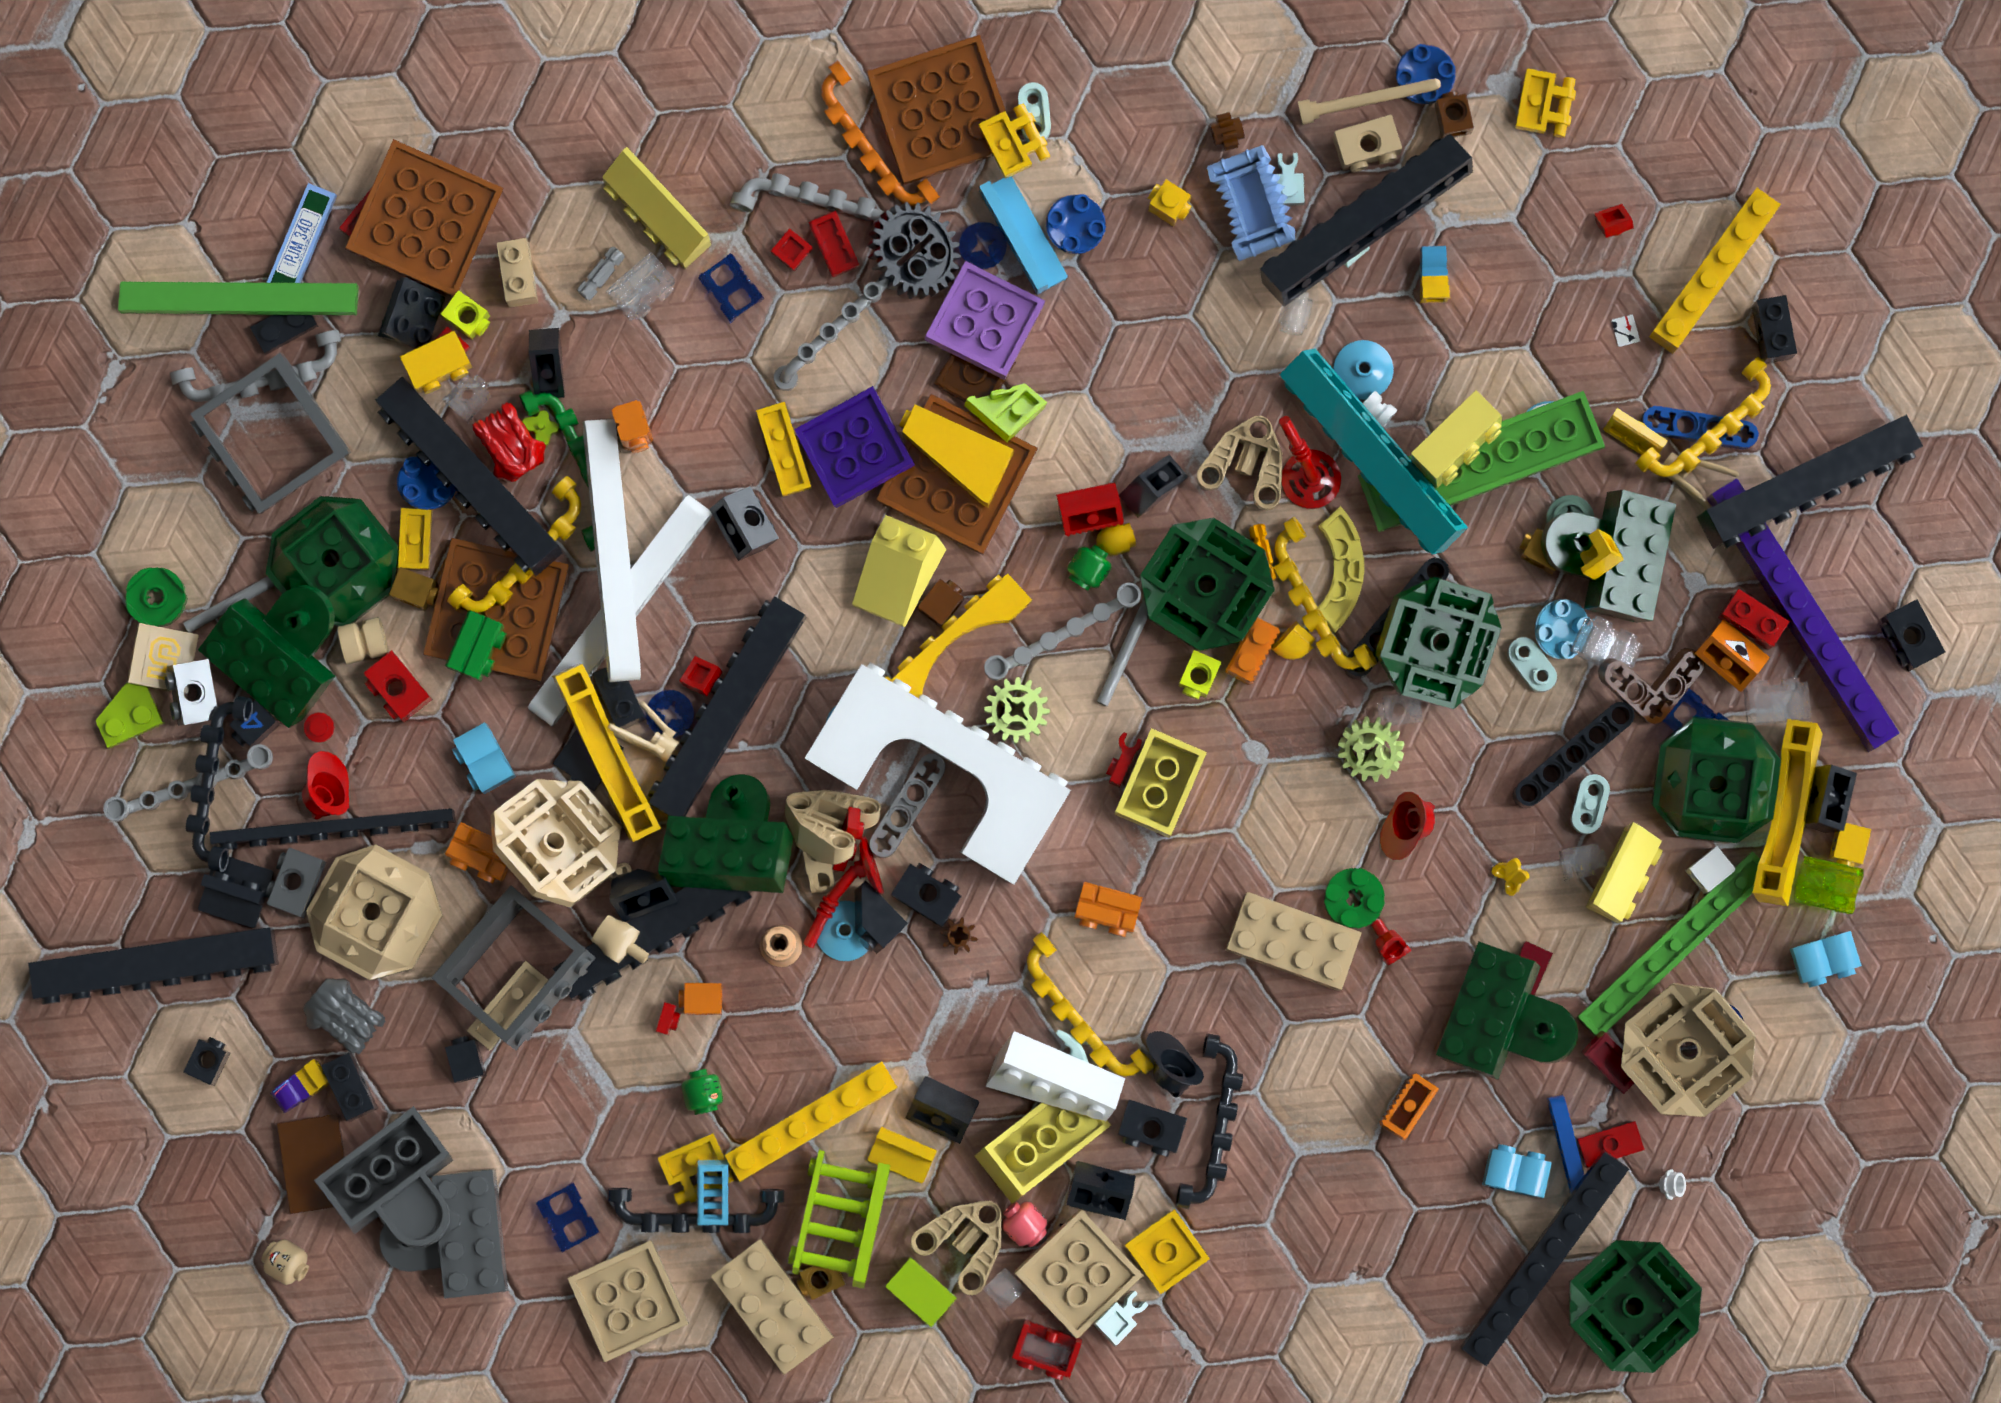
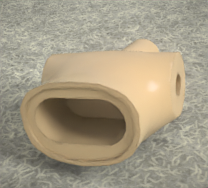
[591,915,649,964]

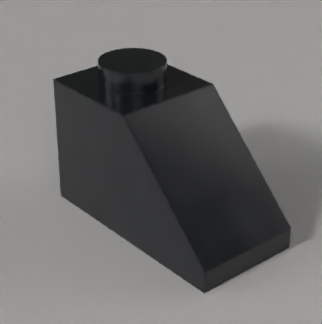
[528,328,565,398]
[1119,455,1189,518]
[609,869,678,922]
[855,880,908,954]

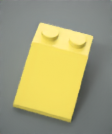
[852,515,946,627]

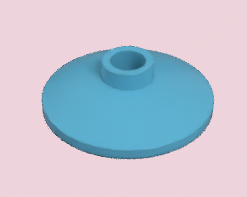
[1334,340,1393,400]
[817,901,869,961]

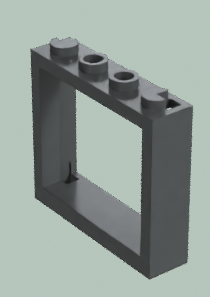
[190,353,351,514]
[431,885,596,1051]

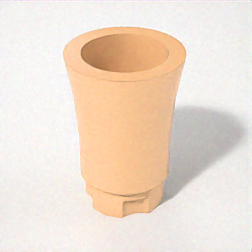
[760,925,802,967]

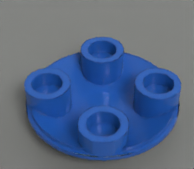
[1396,44,1456,104]
[1046,194,1106,254]
[397,457,456,510]

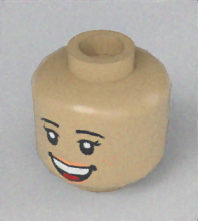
[262,1239,309,1285]

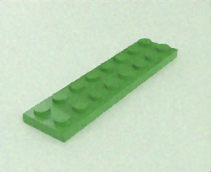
[1358,391,1605,533]

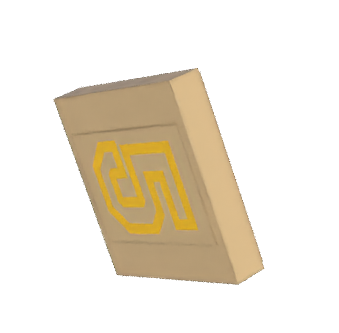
[127,623,199,694]

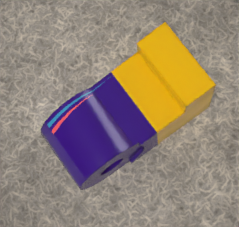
[270,1059,329,1113]

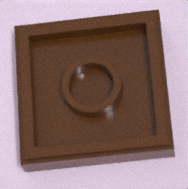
[934,353,1016,402]

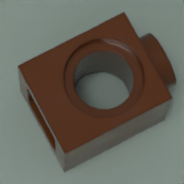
[1434,91,1474,139]
[918,579,964,629]

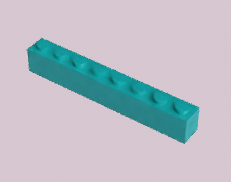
[1279,348,1468,555]

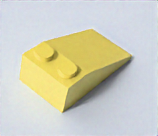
[975,1103,1111,1204]

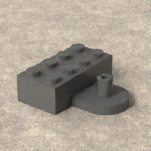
[314,1106,454,1248]
[380,1169,509,1299]

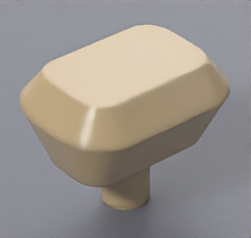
[609,863,632,882]

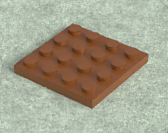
[867,35,1006,185]
[345,139,504,297]
[876,394,1038,555]
[423,538,570,682]

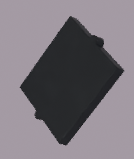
[553,729,624,792]

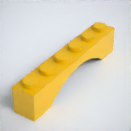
[1649,188,1781,354]
[885,574,1032,698]
[552,663,661,842]
[1752,719,1823,906]
[724,1061,898,1182]

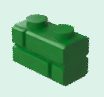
[445,610,507,682]

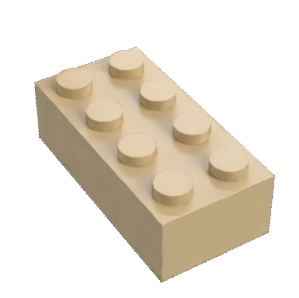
[1225,892,1362,991]
[711,1239,834,1375]

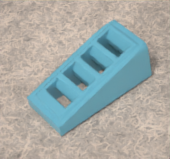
[698,1160,728,1225]

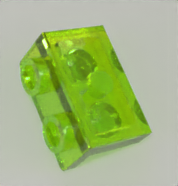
[1794,856,1864,914]

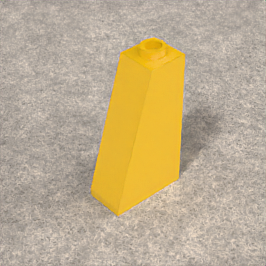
[899,404,1014,508]

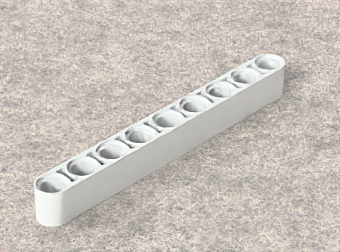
[583,419,641,682]
[528,495,712,726]

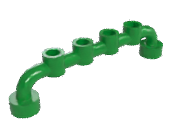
[519,390,595,552]

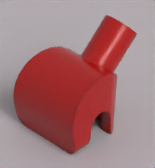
[1371,919,1412,965]

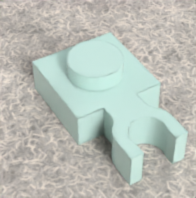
[1276,153,1305,206]
[1093,1291,1148,1346]

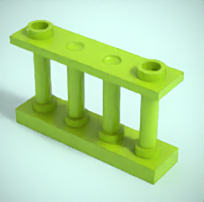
[788,1150,890,1289]

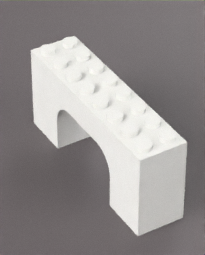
[805,663,1071,884]

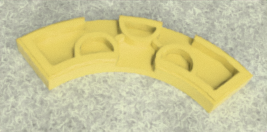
[1318,506,1364,634]

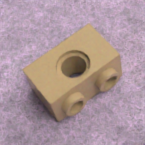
[1332,114,1402,173]
[497,238,539,308]

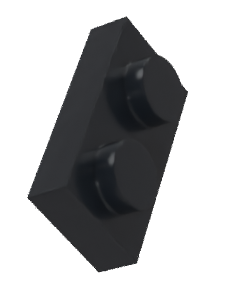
[250,315,318,355]

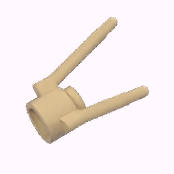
[1663,451,1739,509]
[608,701,679,762]

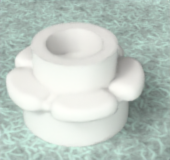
[1659,1169,1686,1200]

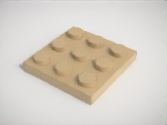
[1014,1209,1143,1339]
[567,1240,689,1362]

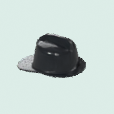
[1146,1031,1204,1098]

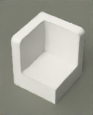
[1685,846,1735,894]

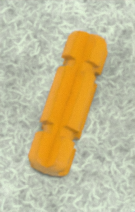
[1249,524,1277,581]

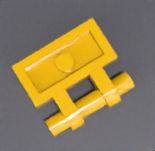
[1515,68,1576,138]
[979,103,1051,179]
[658,1133,734,1205]

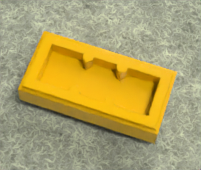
[1603,408,1668,455]

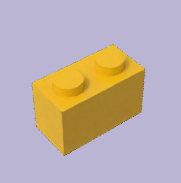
[400,331,473,394]

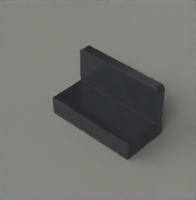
[905,1076,979,1144]

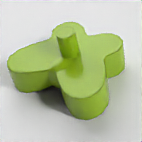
[522,410,559,447]

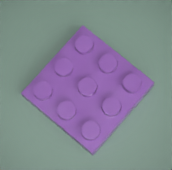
[924,261,1045,380]

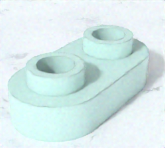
[1018,82,1051,142]
[1507,637,1557,693]
[1571,774,1610,834]

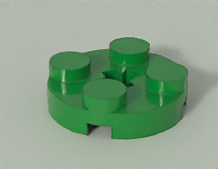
[126,567,188,627]
[1324,868,1385,929]

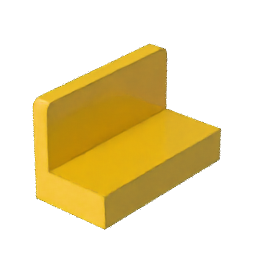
[868,1127,937,1184]

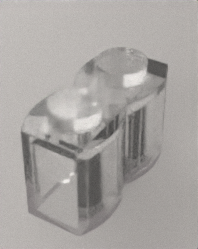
[1570,616,1643,677]

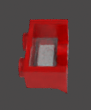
[1012,1319,1082,1380]

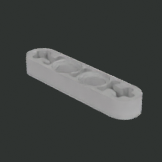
[870,754,945,858]

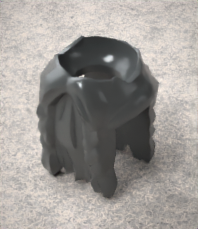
[303,978,386,1054]

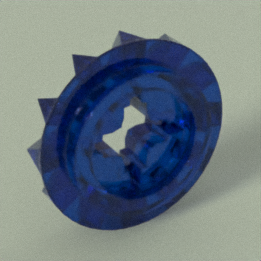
[959,222,1007,270]
[646,690,694,738]

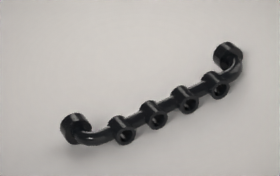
[186,696,253,872]
[1176,1033,1243,1209]
[607,1188,784,1233]

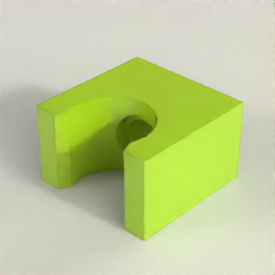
[885,1257,957,1327]

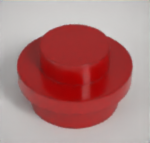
[304,712,335,743]

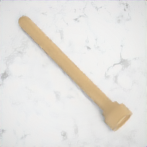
[1298,78,1441,125]

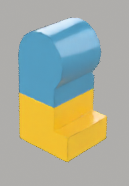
[1420,246,1450,303]

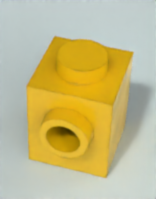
[1148,179,1192,226]

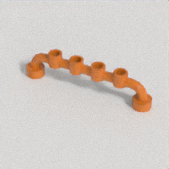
[821,60,940,205]

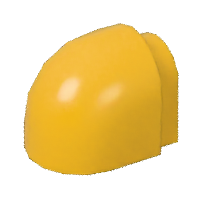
[1096,522,1136,557]
[1272,621,1316,660]

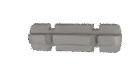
[577,247,625,300]

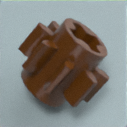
[1210,112,1245,151]
[940,917,978,955]

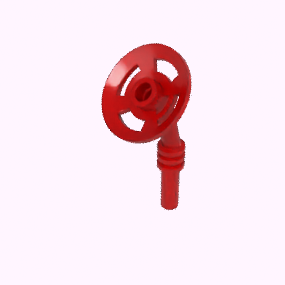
[1279,416,1341,509]
[803,836,884,948]

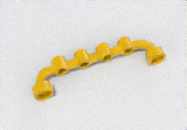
[1635,357,1771,477]
[447,476,581,613]
[1274,517,1377,670]
[1027,932,1154,1077]

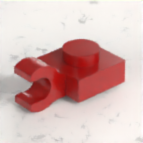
[1106,732,1142,788]

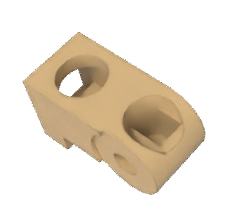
[803,851,835,894]

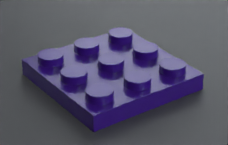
[794,386,915,508]

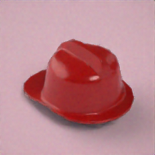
[301,751,349,820]
[1380,792,1435,860]

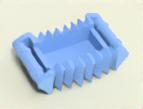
[1207,145,1296,261]

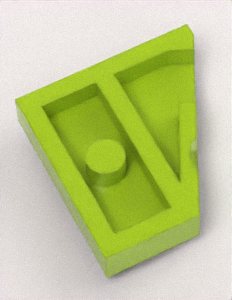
[964,383,1047,442]
[95,682,165,749]

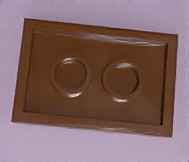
[277,1114,345,1214]

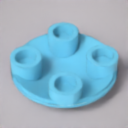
[1535,599,1593,659]

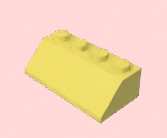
[602,147,711,269]

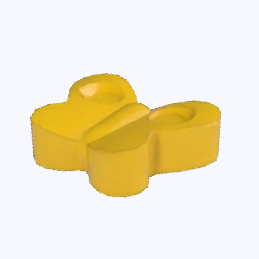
[1492,858,1530,896]

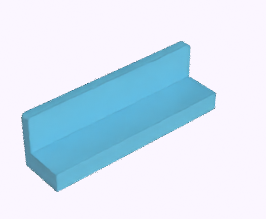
[979,176,1067,295]

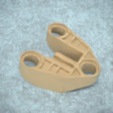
[1196,416,1282,511]
[785,790,881,864]
[911,1201,1001,1295]

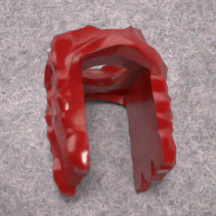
[472,402,546,482]

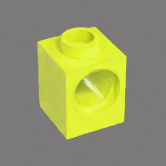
[441,290,490,340]
[1178,650,1221,700]

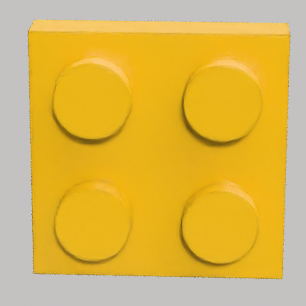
[1125,1209,1210,1295]

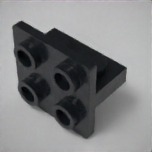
[378,277,445,349]
[198,857,274,928]

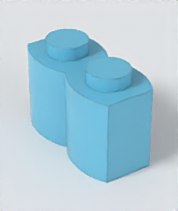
[452,722,516,794]
[1790,931,1861,988]
[1482,1144,1552,1199]

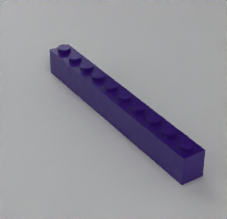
[1707,478,1900,752]

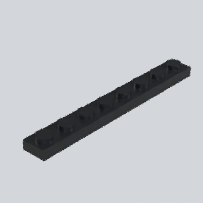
[210,808,456,851]
[1460,1150,1629,1366]

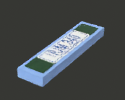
[267,183,337,283]

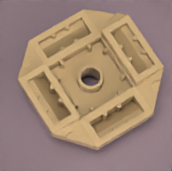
[490,779,621,907]
[306,844,443,981]
[1621,983,1756,1117]

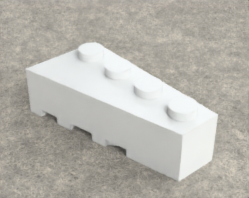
[985,1032,1125,1121]

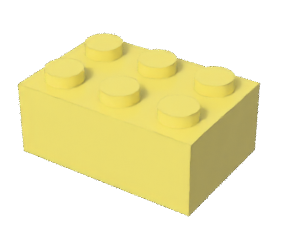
[1411,390,1502,488]
[1115,728,1207,838]

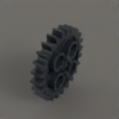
[867,202,961,299]

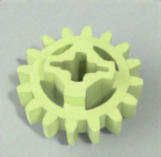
[984,677,1050,744]
[1338,716,1404,782]

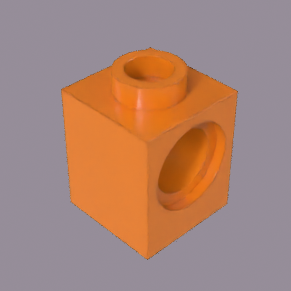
[679,983,723,1015]

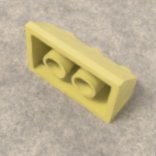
[1586,822,1663,923]

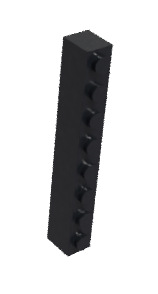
[1260,134,1473,307]
[376,376,563,577]
[1697,414,1923,549]
[647,596,806,817]
[553,887,753,1002]
[28,927,279,1005]

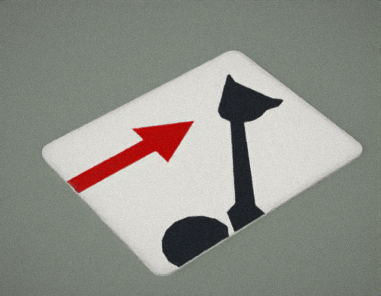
[1612,315,1640,347]

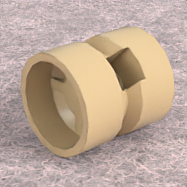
[338,617,389,665]

